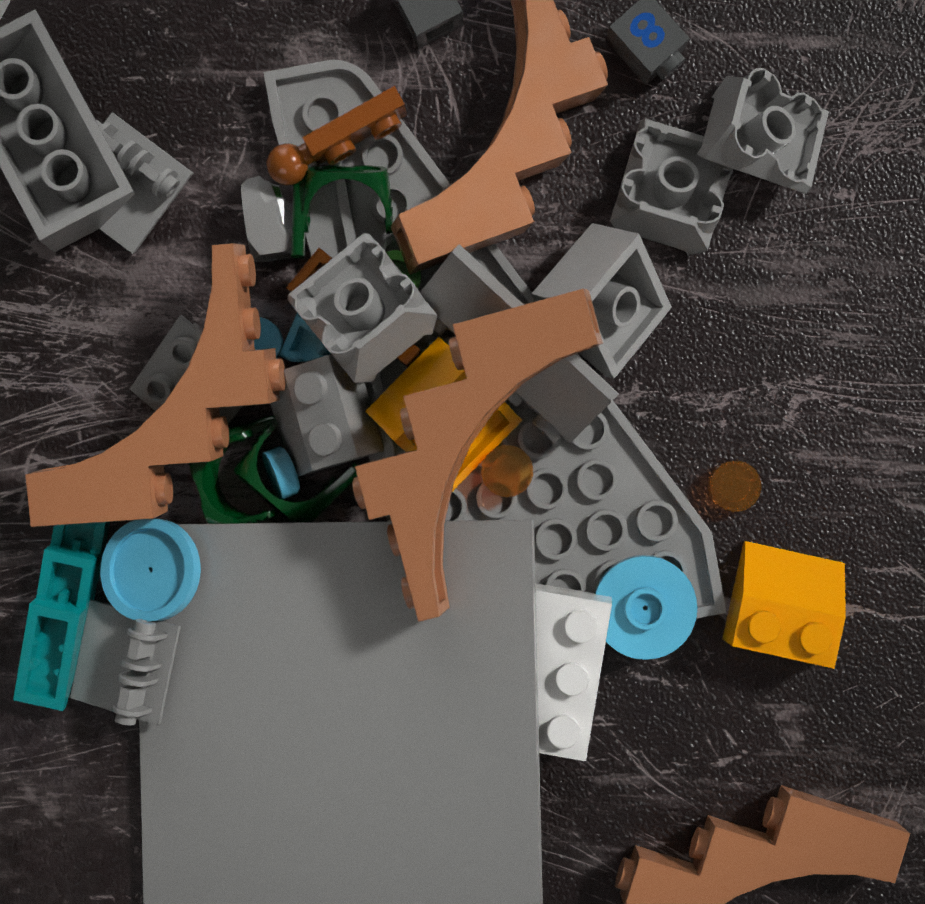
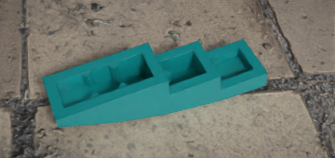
[13,521,110,711]

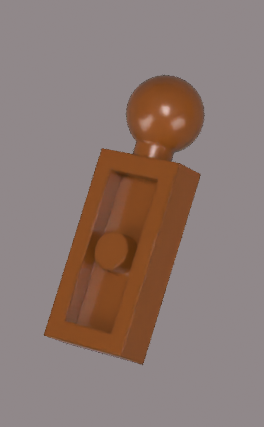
[266,86,407,186]

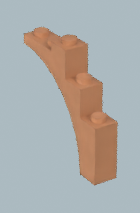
[391,0,608,274]
[25,243,286,527]
[353,289,603,622]
[615,785,910,904]

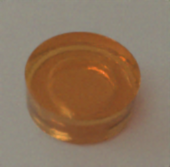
[481,445,533,497]
[708,461,761,512]

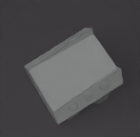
[696,68,829,194]
[610,119,733,256]
[288,233,438,383]

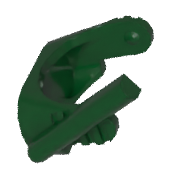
[291,165,393,259]
[189,414,279,524]
[233,421,358,523]

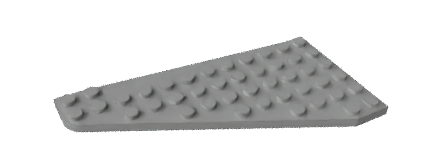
[263,60,727,618]

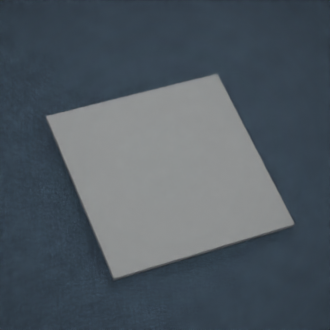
[139,520,543,904]

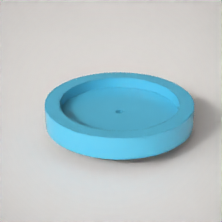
[100,518,201,622]
[594,555,697,660]

